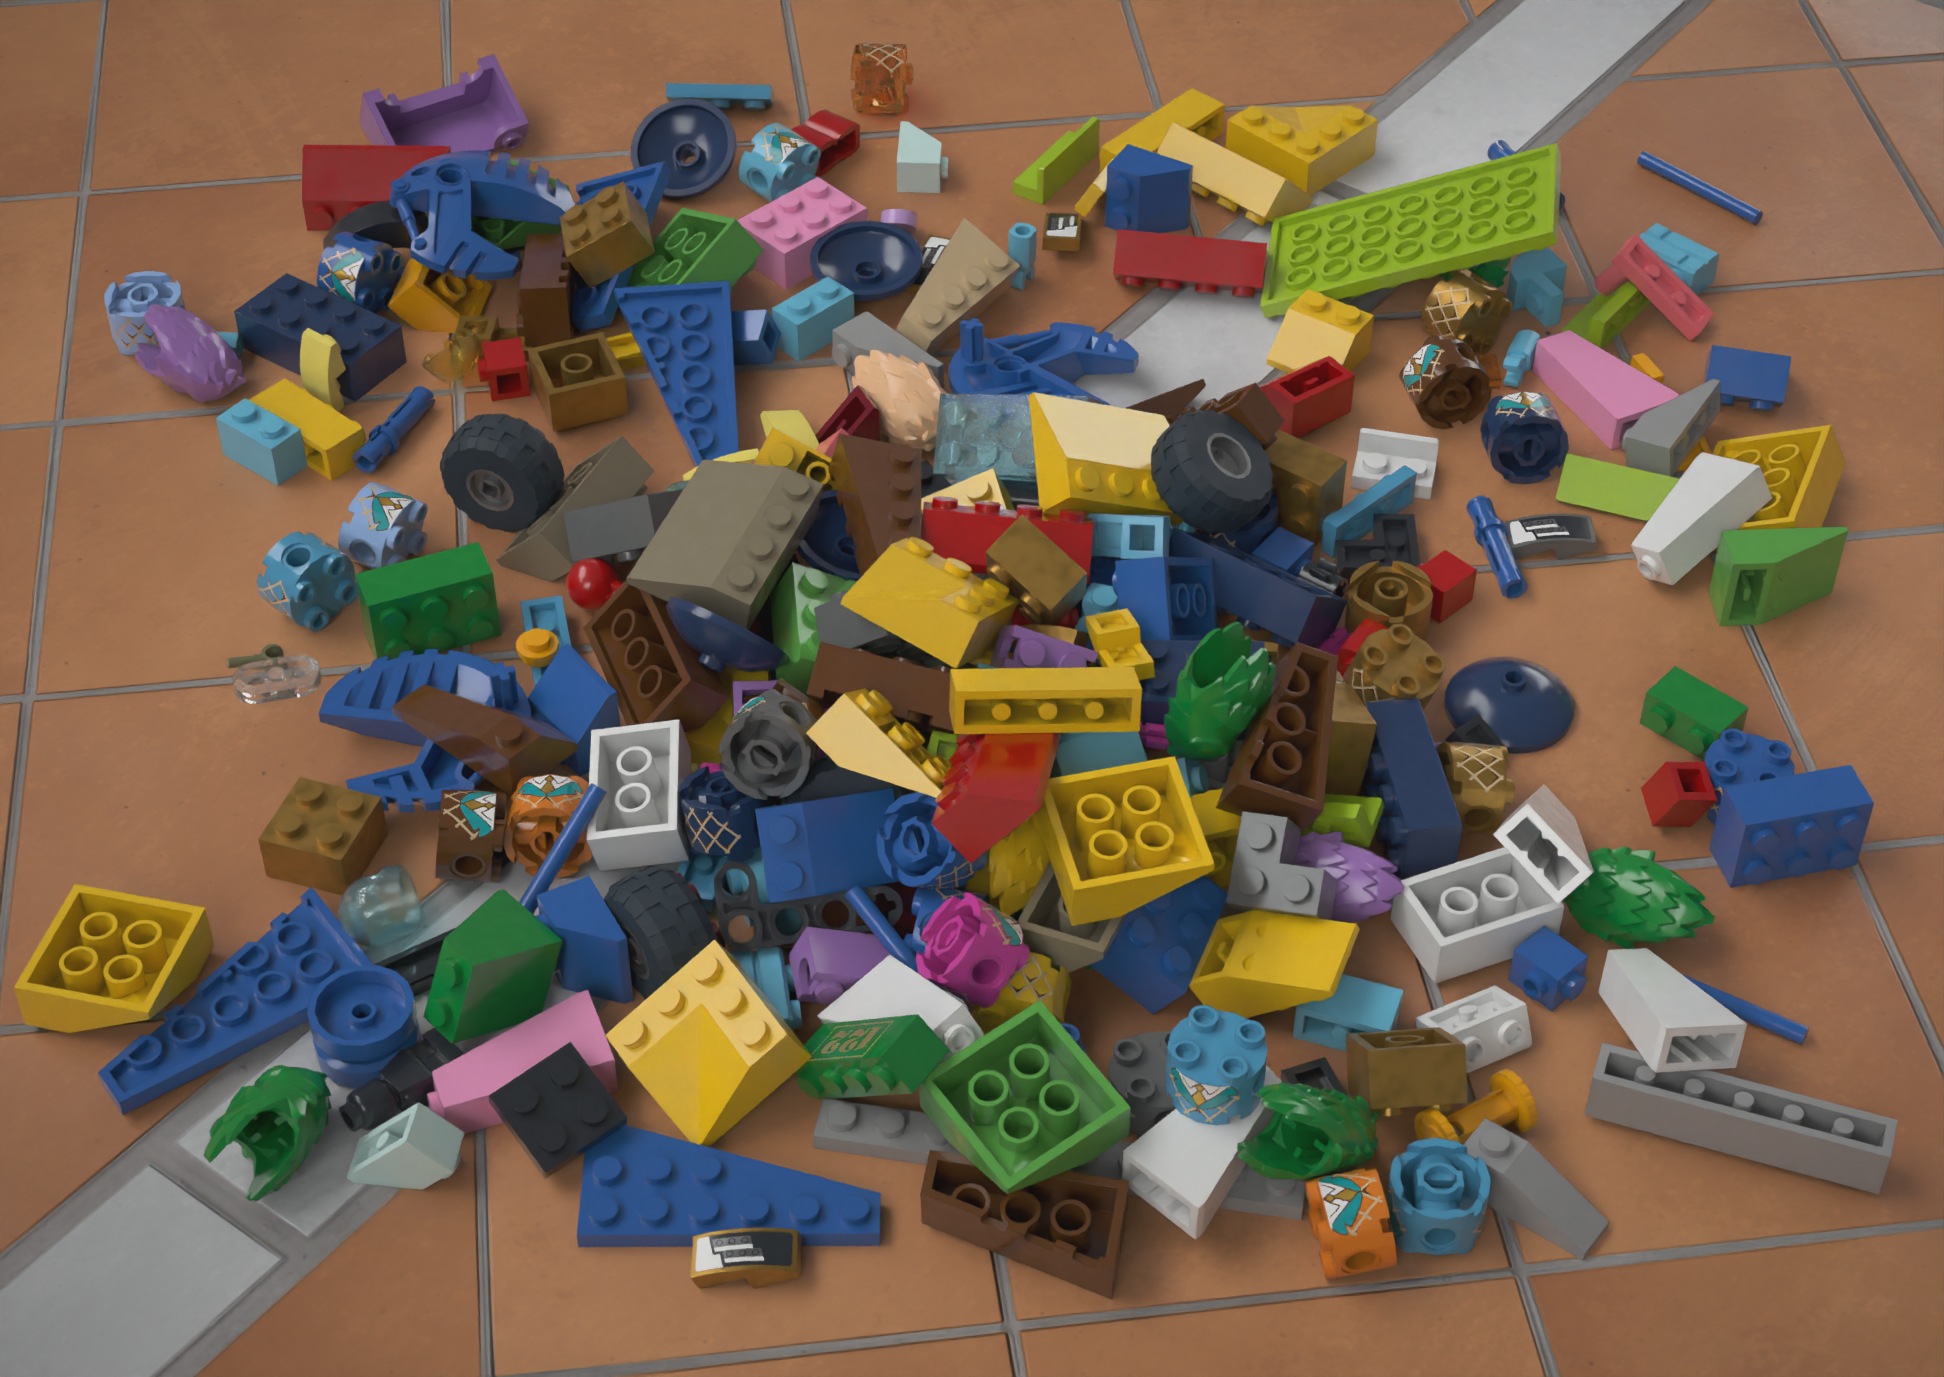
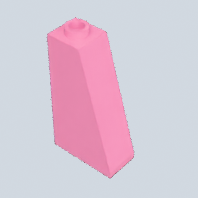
[1532,330,1680,450]
[427,990,618,1134]

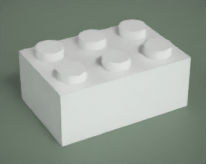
[587,719,691,871]
[1391,847,1564,984]

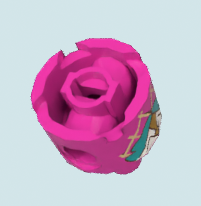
[916,892,1030,1008]

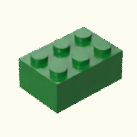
[355,542,501,660]

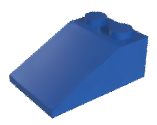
[755,788,899,903]

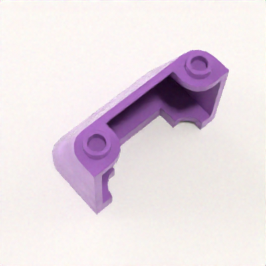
[359,54,529,153]

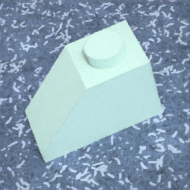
[897,121,948,193]
[346,1102,464,1190]

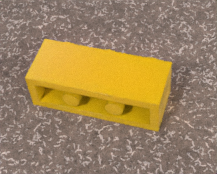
[249,378,366,481]

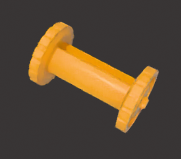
[1414,1069,1538,1145]

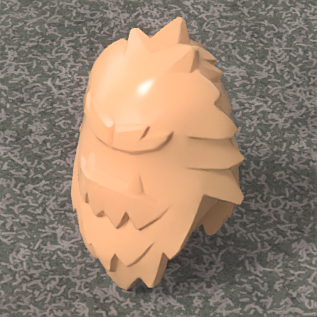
[852,349,954,452]

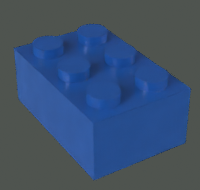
[1112,556,1218,641]
[1709,765,1874,888]
[1089,875,1228,1014]

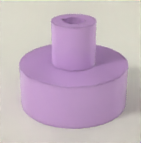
[881,209,918,234]

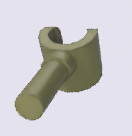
[226,644,289,677]

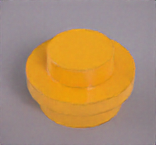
[516,628,559,668]

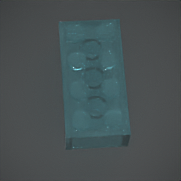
[933,394,1107,482]

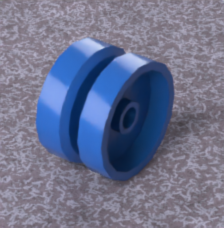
[307,965,422,1088]

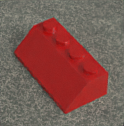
[302,145,451,231]
[1113,229,1268,298]
[921,496,1093,584]
[931,733,1062,863]

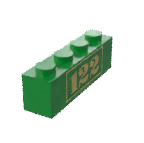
[795,1014,950,1099]

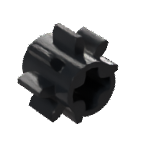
[1298,557,1348,598]

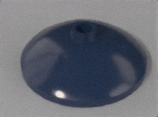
[631,98,737,199]
[810,221,923,302]
[797,490,861,581]
[666,597,789,673]
[1444,657,1575,754]

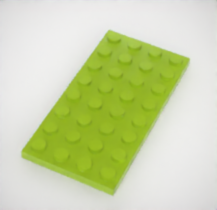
[1260,143,1561,318]

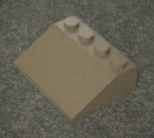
[626,459,824,630]

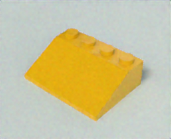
[1029,392,1183,526]
[1712,425,1846,552]

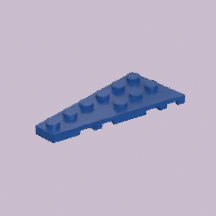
[572,161,672,332]
[614,281,739,467]
[98,887,373,1115]
[577,1125,881,1247]

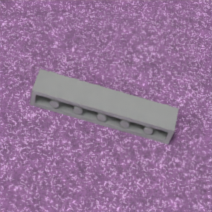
[1584,1042,1898,1194]

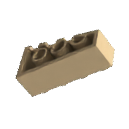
[895,218,1020,356]

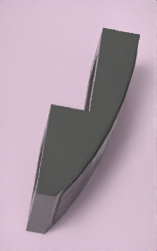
[1505,513,1598,560]

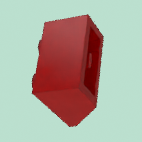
[1259,355,1355,438]

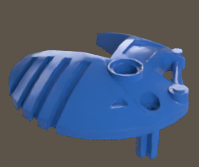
[390,150,574,280]
[949,318,1139,427]
[319,649,532,813]

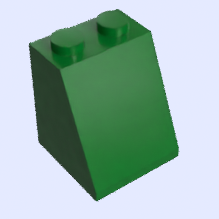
[423,889,563,1044]

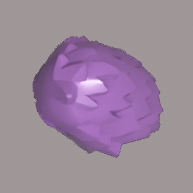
[135,304,246,403]
[1295,832,1405,923]

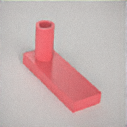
[1595,234,1714,341]

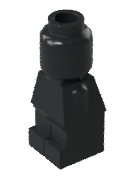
[339,1028,464,1132]

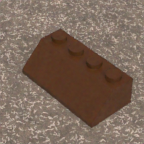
[583,579,729,732]

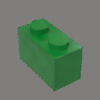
[1640,666,1749,760]

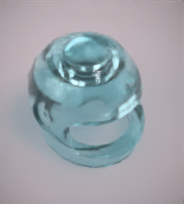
[338,865,421,949]

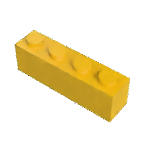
[1099,88,1225,173]
[949,667,1142,734]

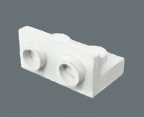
[1351,428,1440,500]
[1415,986,1532,1074]

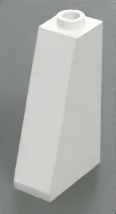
[1631,452,1772,585]
[1493,784,1594,904]
[1598,948,1747,1073]
[817,955,985,1067]
[1122,1066,1282,1240]

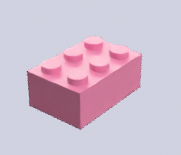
[737,177,867,290]

